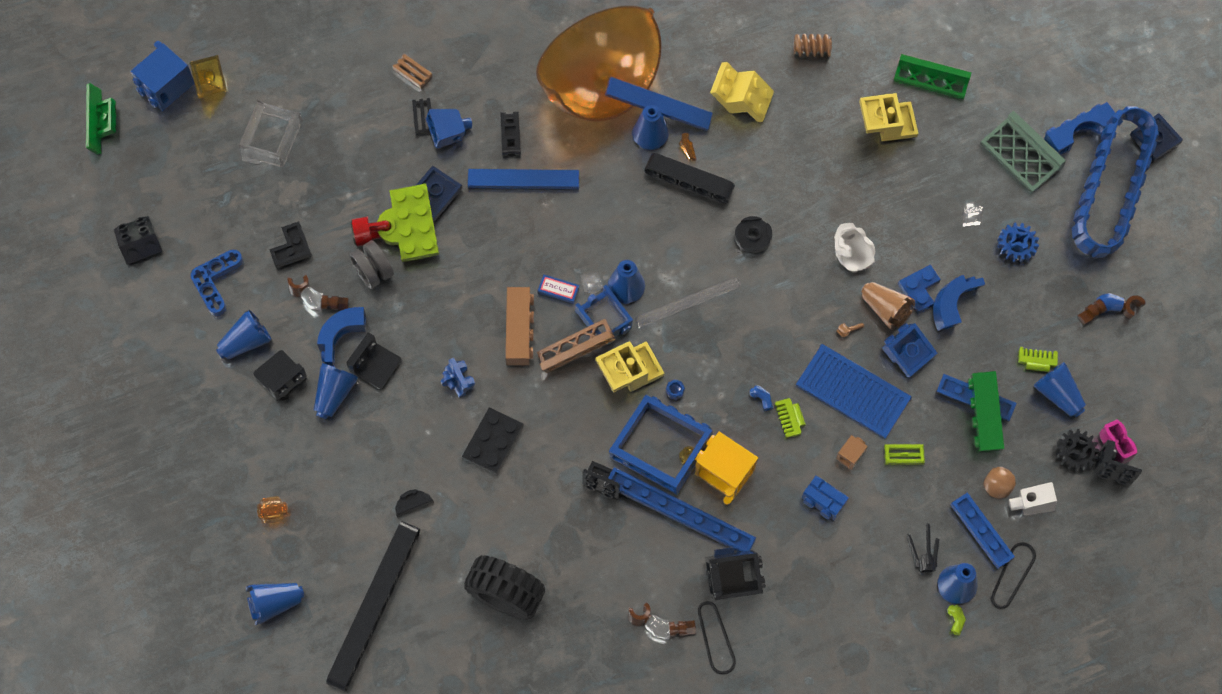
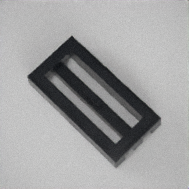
[412,98,431,135]

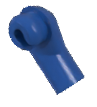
[750,386,773,411]

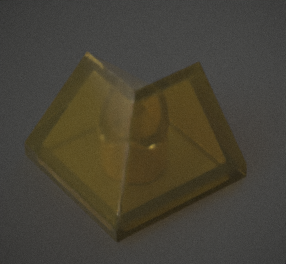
[189,55,227,98]

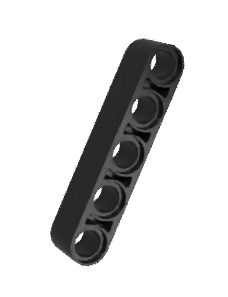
[644,153,735,203]

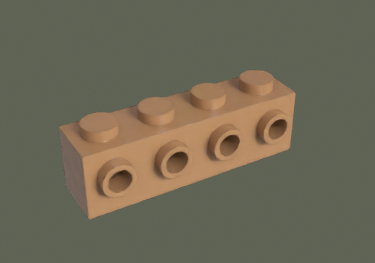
[506,287,534,365]

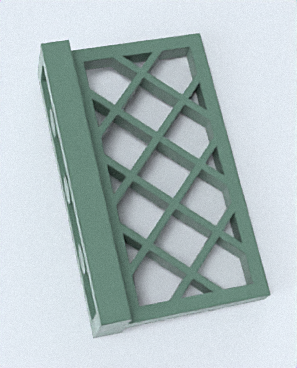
[981,111,1066,193]

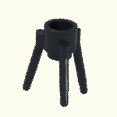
[907,523,939,573]

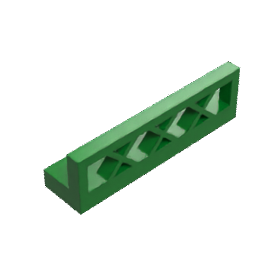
[894,54,972,100]

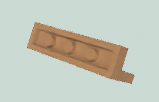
[537,319,615,373]

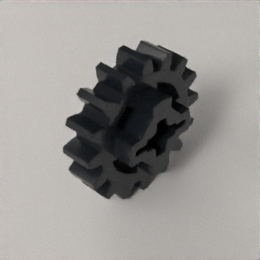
[1055,429,1100,472]

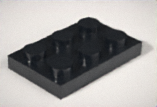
[462,407,524,476]

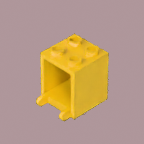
[695,431,758,505]

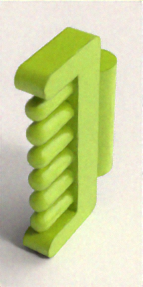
[1018,347,1058,372]
[775,398,806,439]

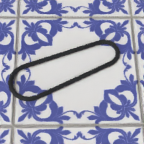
[991,542,1036,609]
[698,601,736,674]

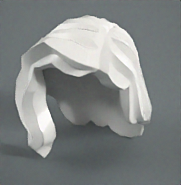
[834,223,875,273]

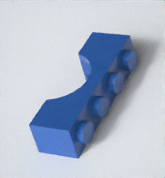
[1044,102,1115,155]

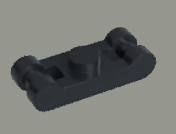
[500,111,521,156]

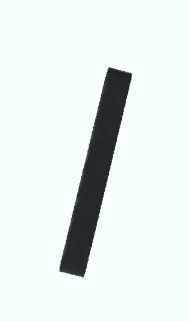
[326,521,420,692]

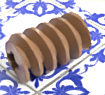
[794,34,832,57]

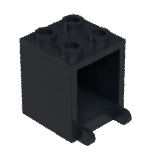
[705,550,766,600]

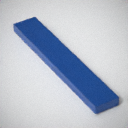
[605,77,712,131]
[468,169,579,189]

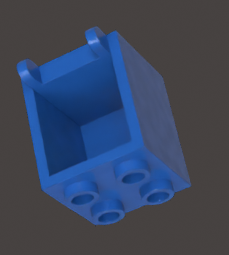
[130,41,195,111]

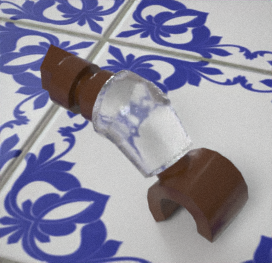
[287,275,349,311]
[628,602,696,639]

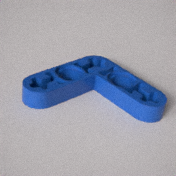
[190,249,243,316]

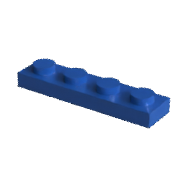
[936,374,1017,422]
[950,493,1015,569]

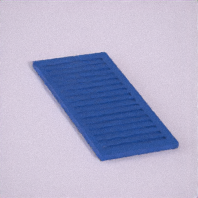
[795,344,912,439]

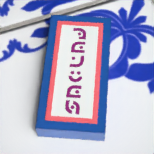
[538,274,579,304]

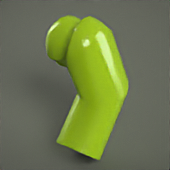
[947,605,966,636]

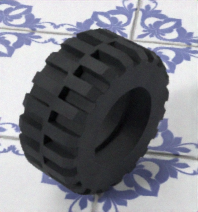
[464,555,545,620]

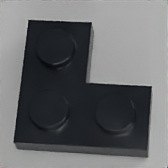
[269,221,312,269]

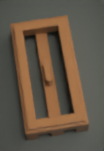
[393,54,432,89]

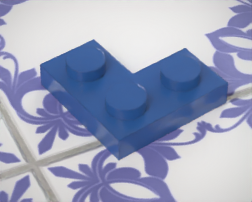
[898,264,941,314]

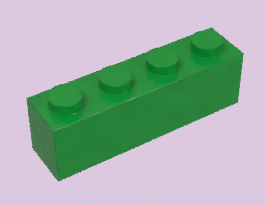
[968,371,1004,452]

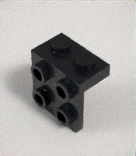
[114,216,163,265]
[253,350,307,401]
[582,461,620,499]

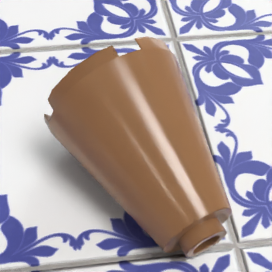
[861,282,915,331]

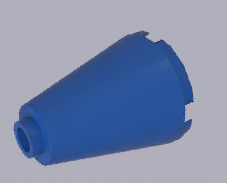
[632,105,669,151]
[608,260,645,304]
[216,310,272,360]
[1033,362,1086,417]
[314,363,358,419]
[938,563,978,604]
[246,583,304,625]

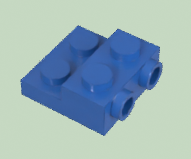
[882,323,937,377]

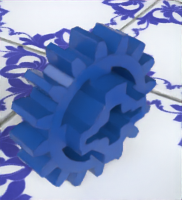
[997,222,1039,263]

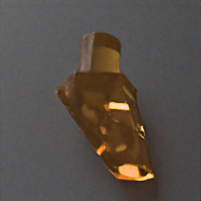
[679,133,697,161]

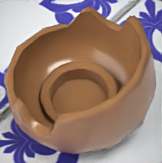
[984,467,1016,499]

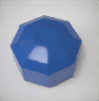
[666,379,685,400]

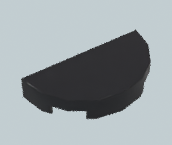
[395,489,434,518]

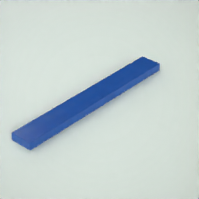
[608,467,756,552]

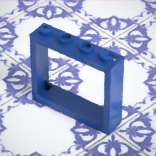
[609,395,713,495]

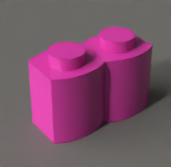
[1099,420,1137,464]

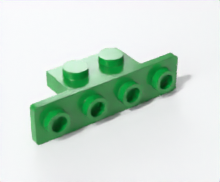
[85,83,116,155]

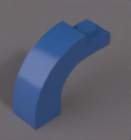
[933,275,985,331]
[317,307,366,367]

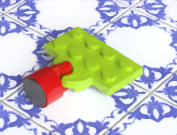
[350,184,439,262]

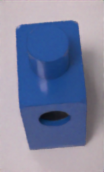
[426,109,472,149]

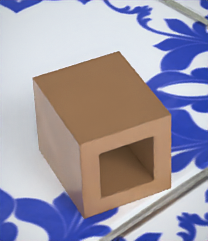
[836,435,868,470]

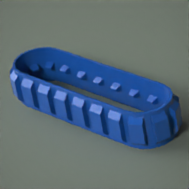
[1072,106,1159,258]

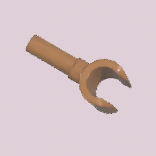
[836,323,864,338]

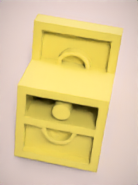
[710,62,774,122]
[859,93,919,141]
[596,341,665,393]

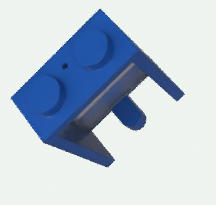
[575,284,633,345]

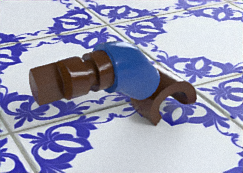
[1077,293,1145,324]

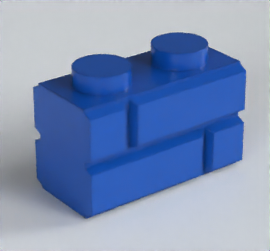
[802,475,849,520]

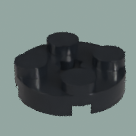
[735,216,772,253]

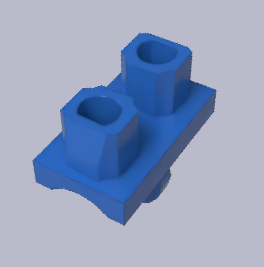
[440,358,475,398]

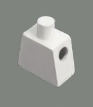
[1009,482,1057,515]

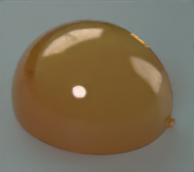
[536,6,661,122]

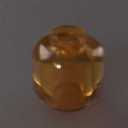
[257,496,287,523]

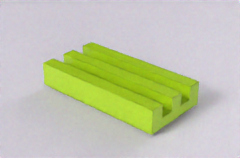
[884,444,925,465]

